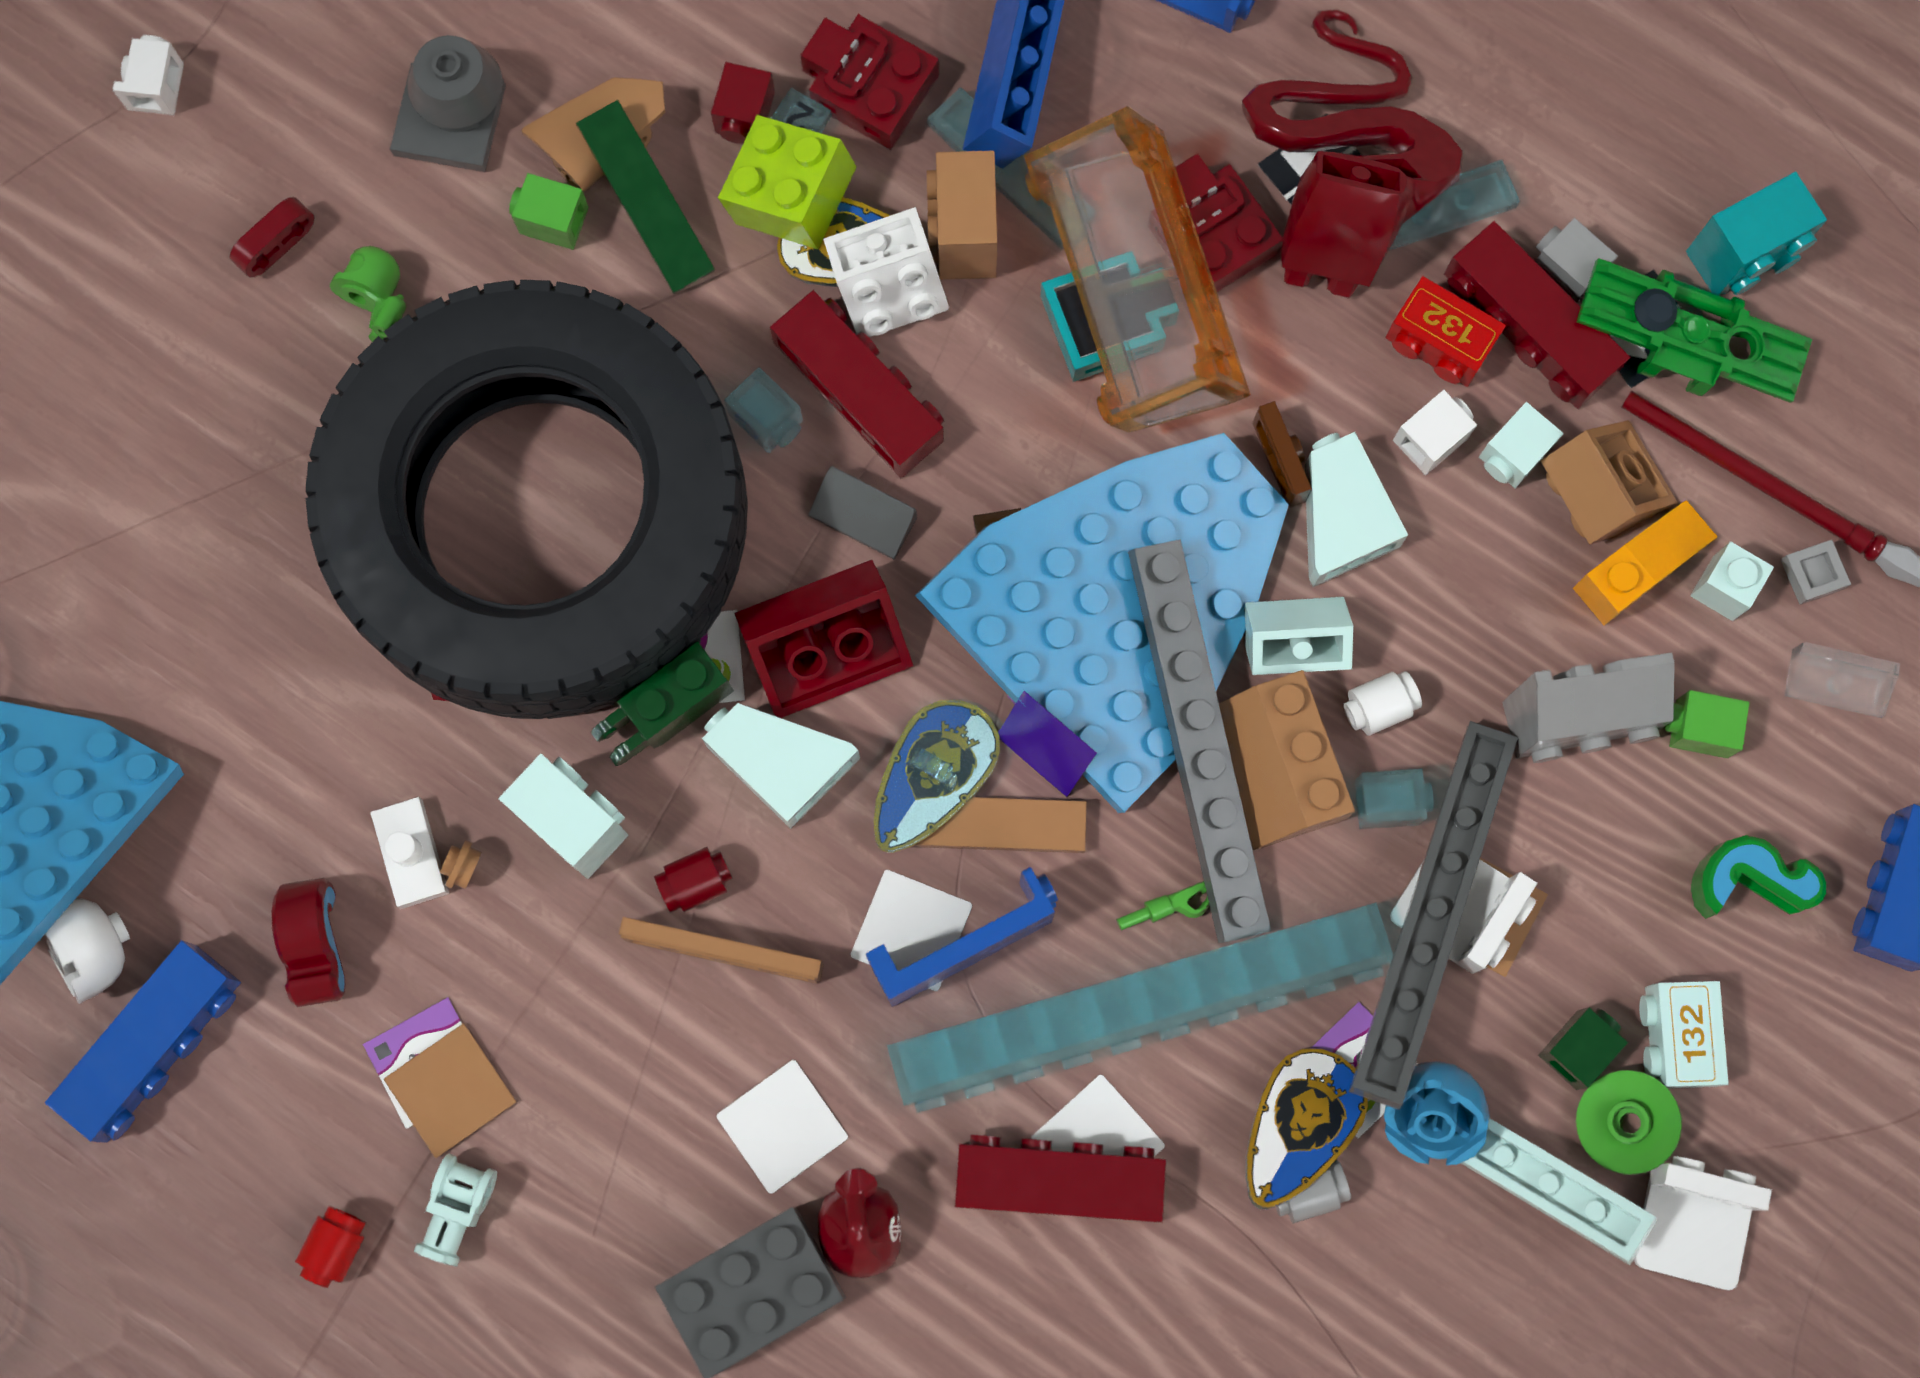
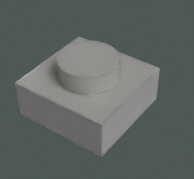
[1781,540,1851,605]

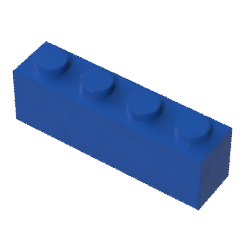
[963,0,1065,169]
[45,940,241,1143]

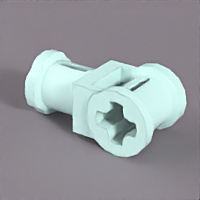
[414,1153,497,1267]

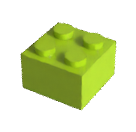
[718,115,857,249]

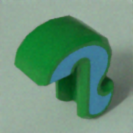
[1691,835,1826,919]

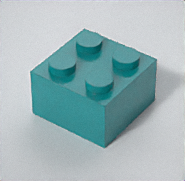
[1685,171,1827,296]

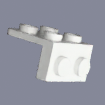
[1390,860,1537,974]
[1634,1156,1772,1290]

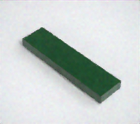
[576,100,715,294]

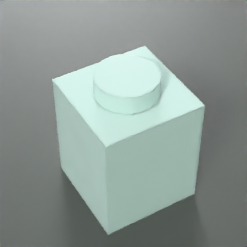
[1479,402,1564,488]
[1690,541,1774,621]

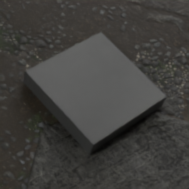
[390,63,506,172]

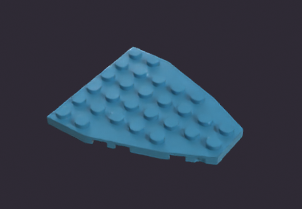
[915,433,1289,813]
[0,701,184,985]

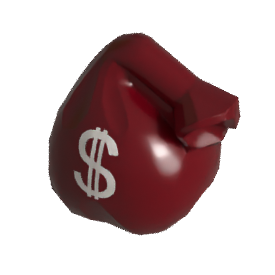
[818,1167,901,1278]

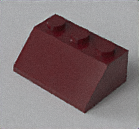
[734,559,914,718]

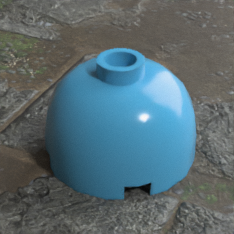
[1384,1061,1489,1165]

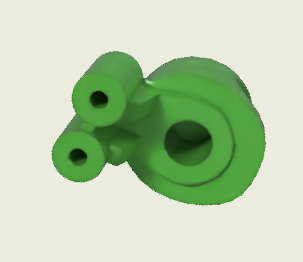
[330,246,406,342]

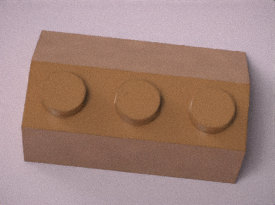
[1219,670,1355,851]

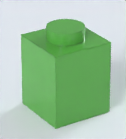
[509,173,589,250]
[1665,690,1749,759]

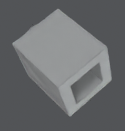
[1536,218,1618,303]

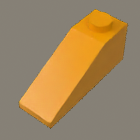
[1573,500,1718,626]

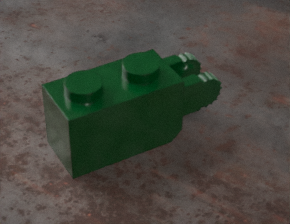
[591,642,734,766]

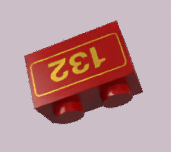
[1385,275,1506,387]

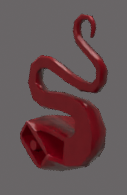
[1242,10,1463,298]

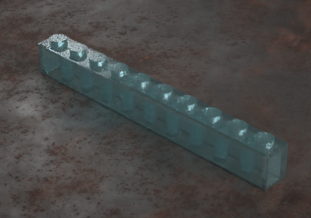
[887,903,1393,1114]

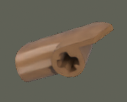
[522,77,666,193]

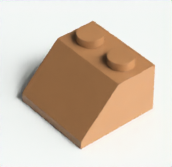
[1540,420,1678,545]

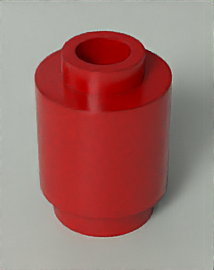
[295,1206,366,1288]

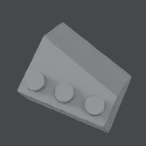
[1502,653,1674,763]

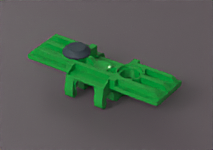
[1576,258,1812,403]

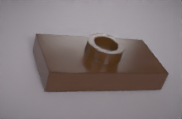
[1252,401,1312,508]

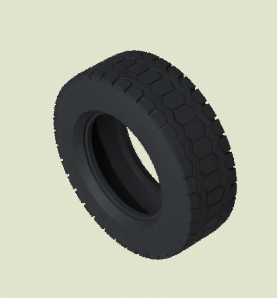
[305,280,748,719]

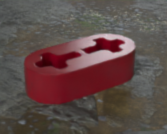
[230,197,315,278]

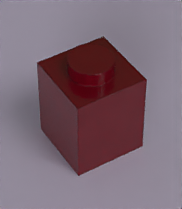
[711,62,775,144]

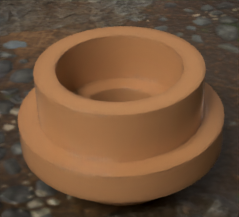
[439,840,482,889]

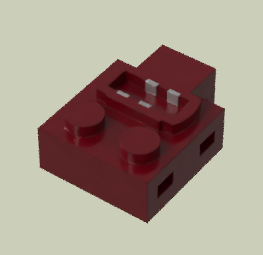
[800,14,939,150]
[1148,153,1283,302]

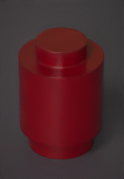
[654,847,733,913]

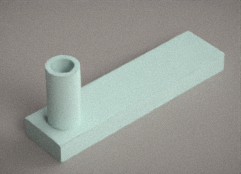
[1461,1118,1657,1265]

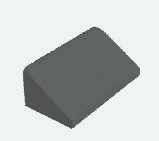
[808,466,917,560]

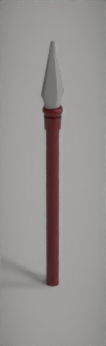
[1621,391,1920,587]

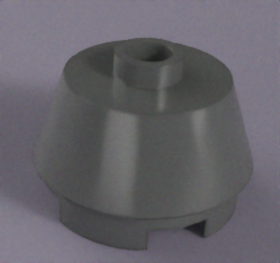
[408,35,503,132]

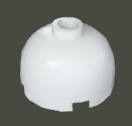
[44,898,130,1004]

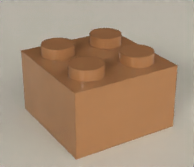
[926,151,997,280]

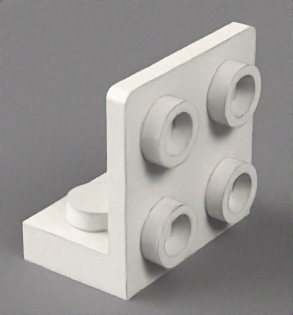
[823,207,949,337]

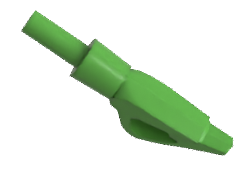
[1116,881,1210,931]

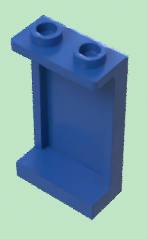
[865,867,1058,1007]

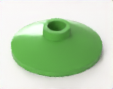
[1576,1070,1682,1175]

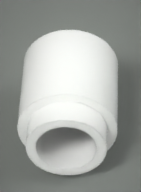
[1344,671,1422,736]

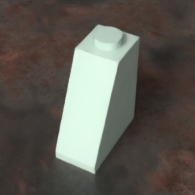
[1305,432,1408,587]
[702,703,860,829]

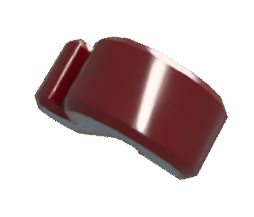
[271,878,346,1007]

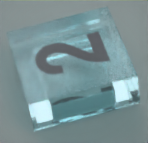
[770,88,832,133]

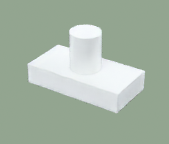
[370,797,449,909]

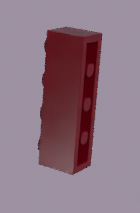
[1444,221,1631,409]
[770,290,944,479]
[955,1135,1166,1223]

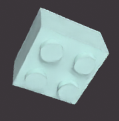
[498,753,629,879]

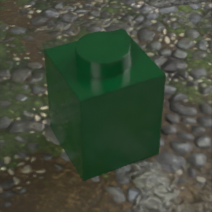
[1538,1007,1628,1090]

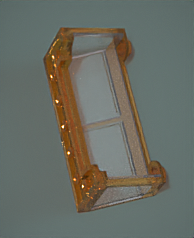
[1024,106,1251,433]

